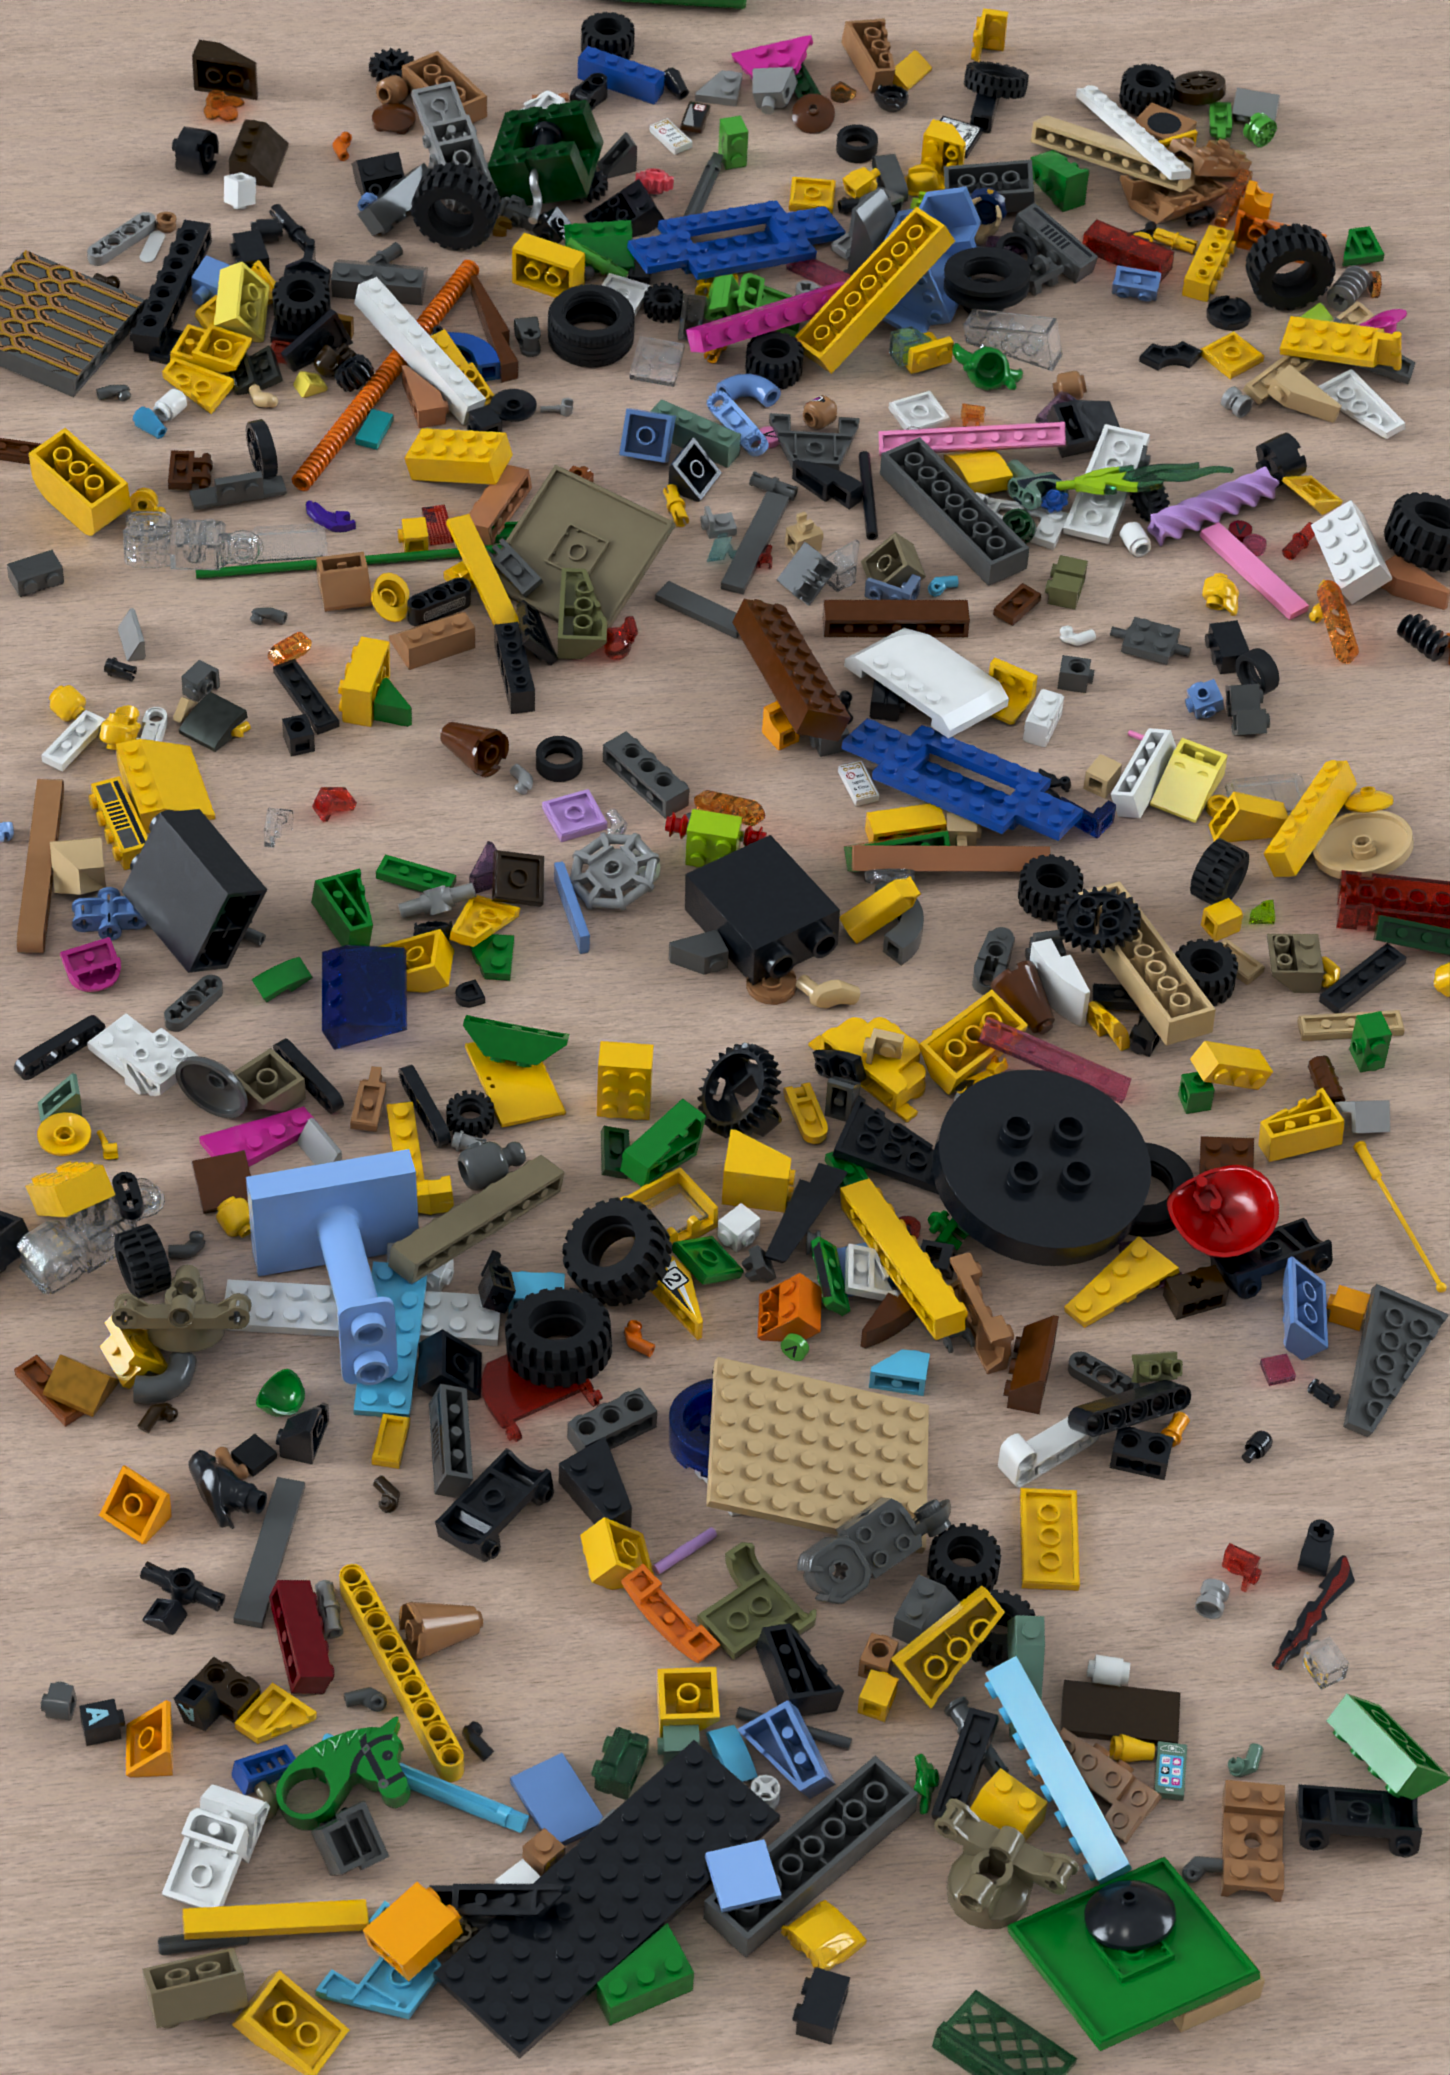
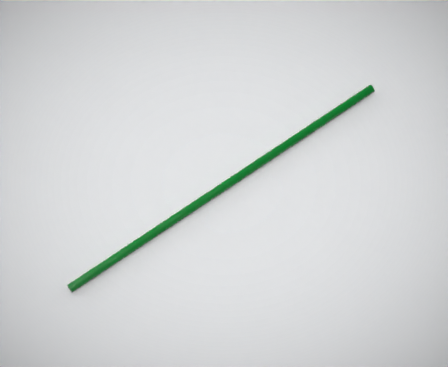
[196,544,502,579]

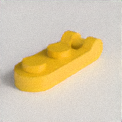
[783,1082,828,1144]

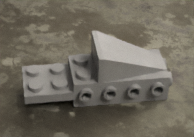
[411,81,497,213]

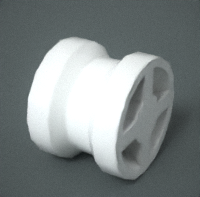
[751,1775,780,1810]

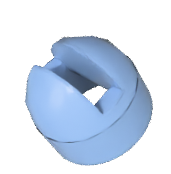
[0,822,14,842]

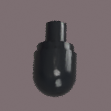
[1242,1430,1273,1463]

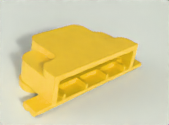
[808,1017,926,1122]

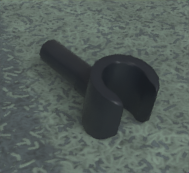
[1126,221,1157,238]

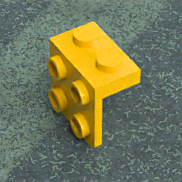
[892,332,954,374]
[989,657,1038,725]

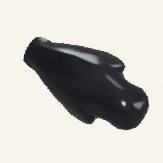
[188,1450,267,1529]

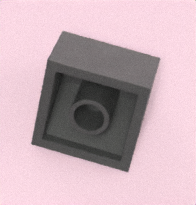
[892,1575,960,1644]

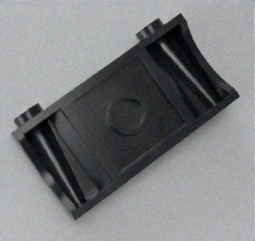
[1210,1218,1333,1299]
[435,1448,554,1562]
[1296,1784,1422,1858]

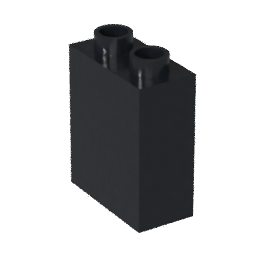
[121,809,268,973]
[685,835,840,985]

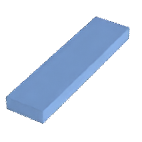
[554,861,590,954]

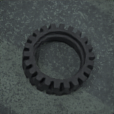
[963,61,1029,99]

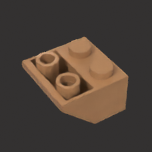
[316,551,373,611]

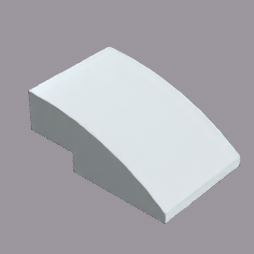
[1030,938,1090,1027]

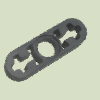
[164,975,223,1032]
[1068,1351,1140,1397]

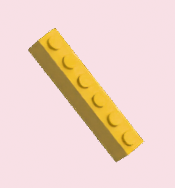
[1263,760,1357,877]

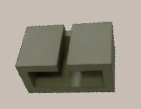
[1045,555,1088,610]

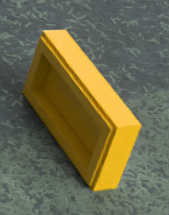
[371,1414,411,1469]

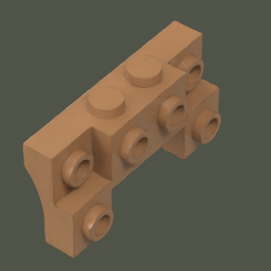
[1027,1727,1162,1844]

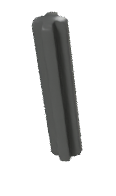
[158,1934,249,1955]

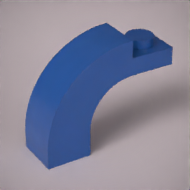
[447,332,500,382]

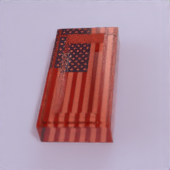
[422,504,454,546]

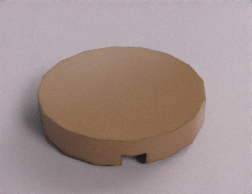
[746,970,797,1005]

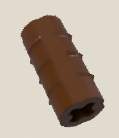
[1308,1055,1346,1105]

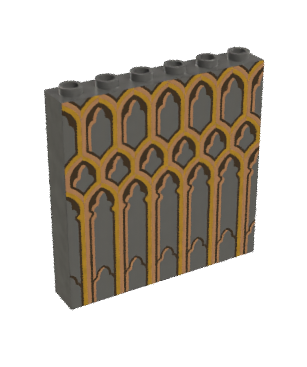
[0,250,144,397]

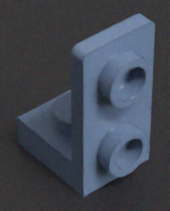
[864,574,921,600]

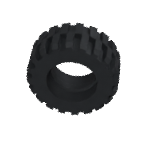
[411,162,501,250]
[1245,223,1336,310]
[1384,492,1450,573]
[562,1197,672,1306]
[505,1287,612,1389]

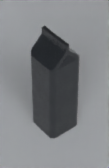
[970,92,999,133]

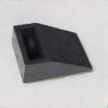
[584,179,665,237]
[1046,400,1120,458]

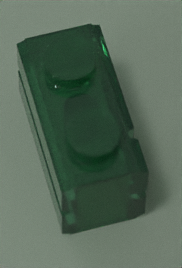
[591,1727,650,1800]

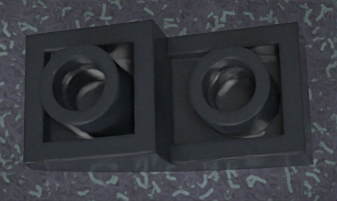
[813,1050,867,1083]

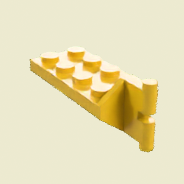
[1280,316,1402,370]

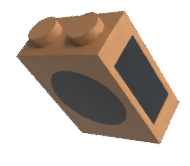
[1135,102,1198,141]

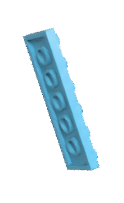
[353,1261,428,1418]

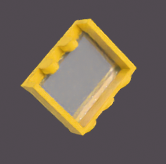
[620,1167,718,1245]

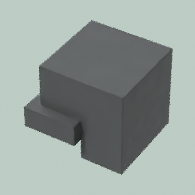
[311,1801,389,1875]

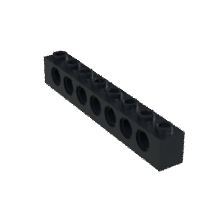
[130,220,212,354]

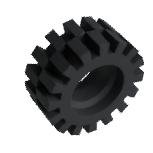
[644,282,685,323]
[1130,475,1170,521]
[446,1090,494,1138]

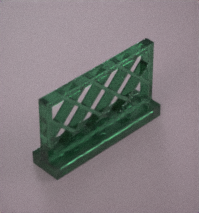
[932,1990,1077,2075]

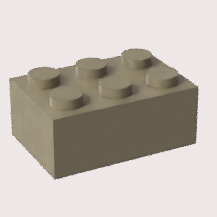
[142,1947,249,2028]

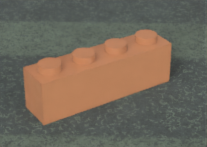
[469,465,532,545]

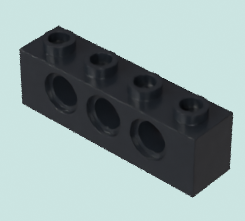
[494,622,535,714]

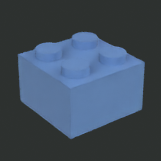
[619,408,676,463]

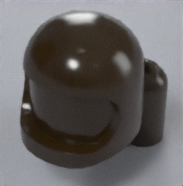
[314,342,356,377]

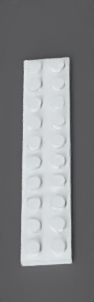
[225,1279,501,1346]

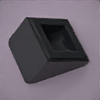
[142,1598,187,1635]

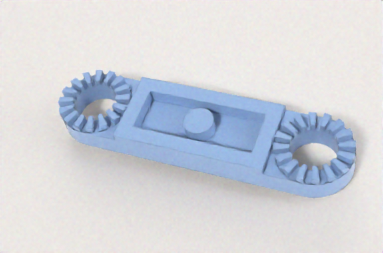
[707,391,768,456]

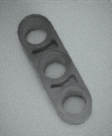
[872,154,908,202]

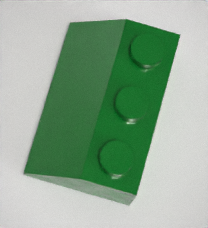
[564,220,635,273]

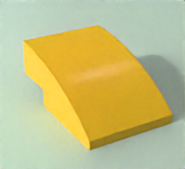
[170,324,253,373]
[944,450,1013,494]

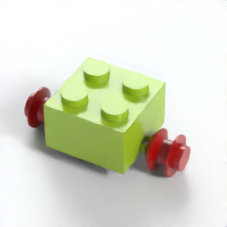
[665,809,767,867]

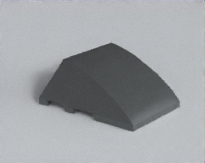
[843,187,896,278]

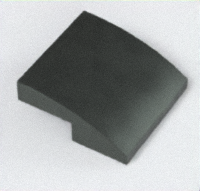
[229,345,283,395]
[179,692,248,752]

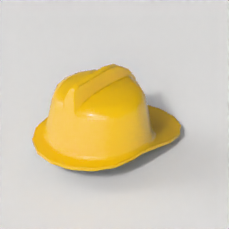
[904,164,945,196]
[371,573,409,622]

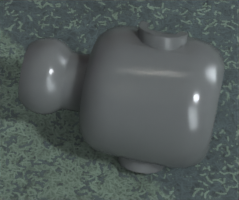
[458,1140,526,1190]

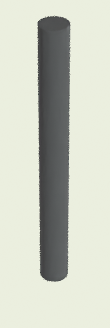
[736,1707,852,1750]

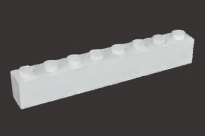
[354,277,486,425]

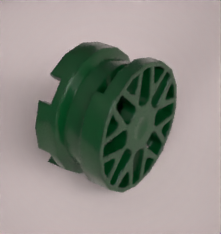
[1002,508,1036,544]

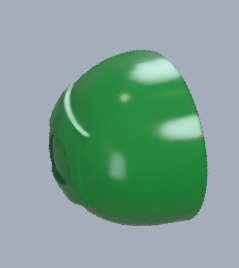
[256,1369,305,1417]

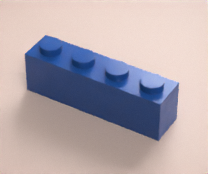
[578,46,665,105]

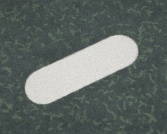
[140,231,165,262]

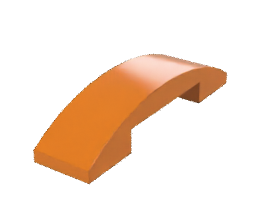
[621,1564,721,1664]

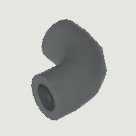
[133,1352,197,1404]

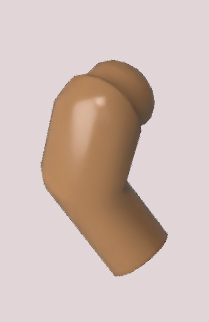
[215,1447,249,1480]

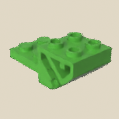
[705,273,800,337]

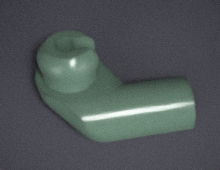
[1227,1743,1264,1778]

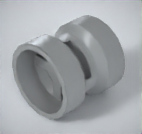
[1221,386,1253,418]
[1195,1579,1230,1619]

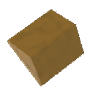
[43,1354,119,1417]

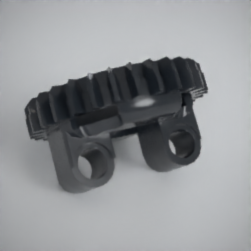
[697,1042,782,1138]

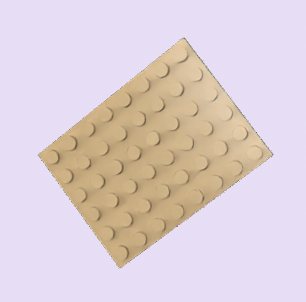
[706,1357,929,1554]

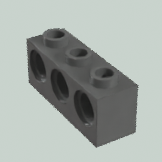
[567,1387,657,1452]

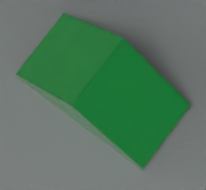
[373,677,412,727]

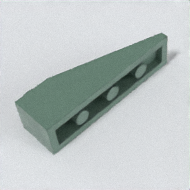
[1007,1615,1045,1738]

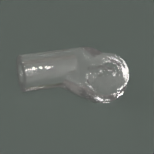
[606,809,628,835]

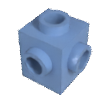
[1184,679,1224,719]

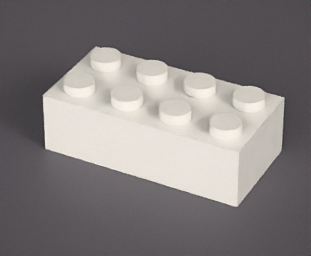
[1311,500,1392,604]

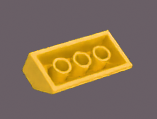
[919,990,1028,1095]

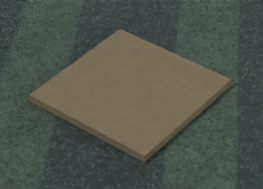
[493,464,676,633]

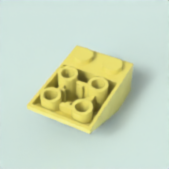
[1150,738,1228,823]

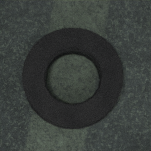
[944,247,1030,310]
[1128,1143,1194,1237]

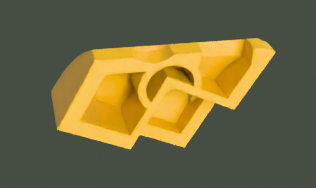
[1086,1001,1130,1051]

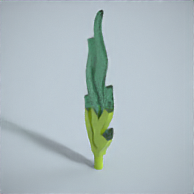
[1056,462,1234,495]

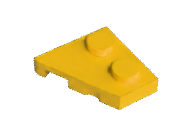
[234,1682,317,1744]

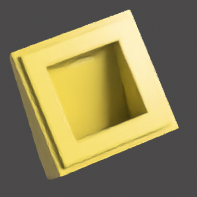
[293,371,328,398]

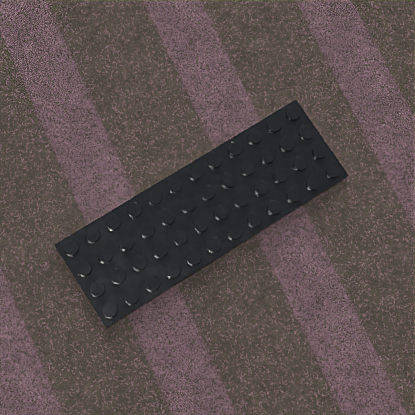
[433,1740,780,2059]

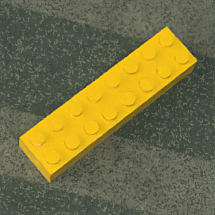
[795,207,955,374]

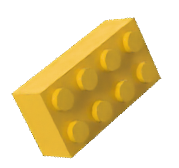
[404,428,513,485]
[25,1161,116,1217]

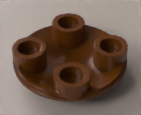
[372,103,415,135]

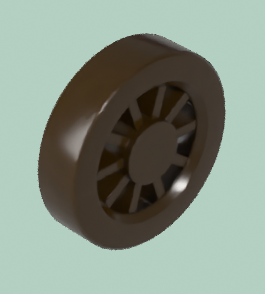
[1174,71,1226,106]

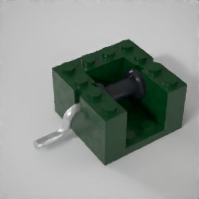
[487,100,604,224]

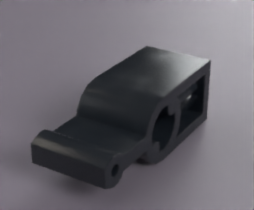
[478,1250,516,1314]

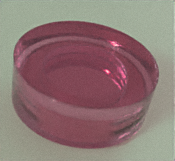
[1243,534,1267,556]

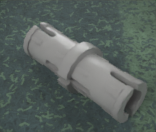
[315,1580,343,1639]

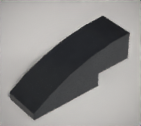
[792,459,863,509]

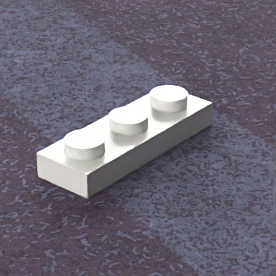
[41,710,106,772]

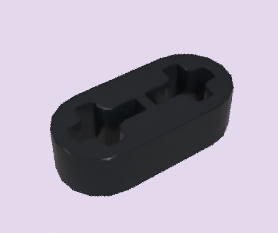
[112,1172,144,1220]

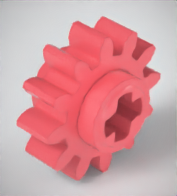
[635,168,674,194]

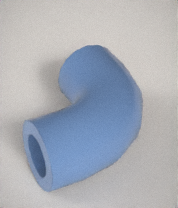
[716,374,781,407]

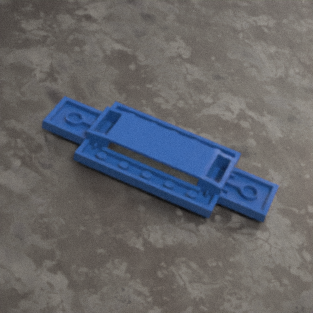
[627,200,846,280]
[841,718,1083,841]

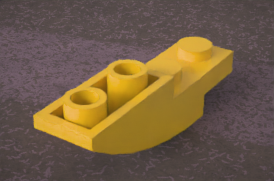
[430,329,494,406]

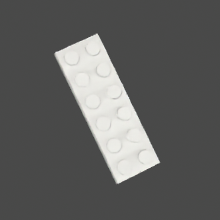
[1063,424,1150,544]

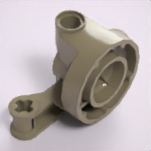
[112,1264,252,1353]
[934,1799,1079,1929]

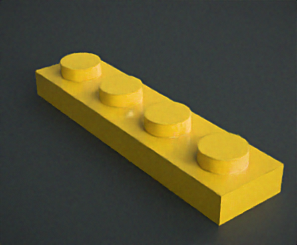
[386,1102,425,1183]

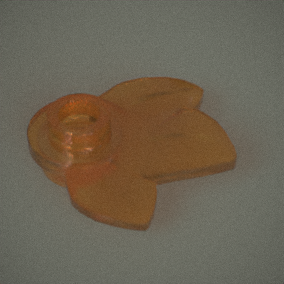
[203,90,245,122]

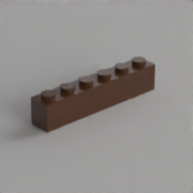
[822,600,970,637]

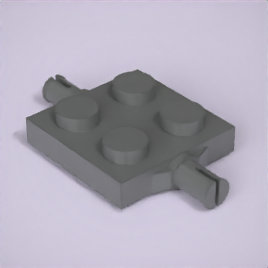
[1110,617,1192,664]

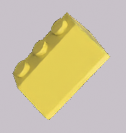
[214,262,270,343]

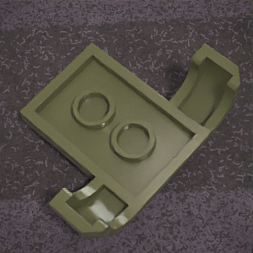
[697,1542,817,1660]

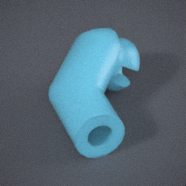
[928,575,959,596]

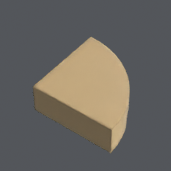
[173,697,199,723]

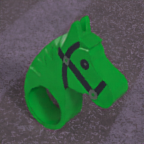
[276,1717,410,1830]

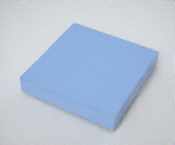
[705,1839,781,1912]

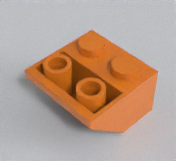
[757,1273,822,1342]

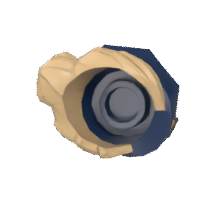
[970,187,1007,244]

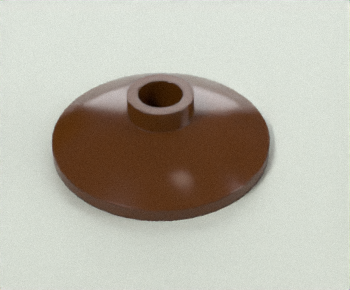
[792,94,835,134]

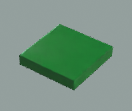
[672,1236,744,1285]

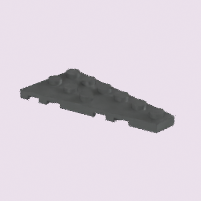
[1343,1284,1449,1437]

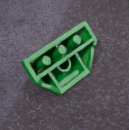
[463,1015,570,1067]

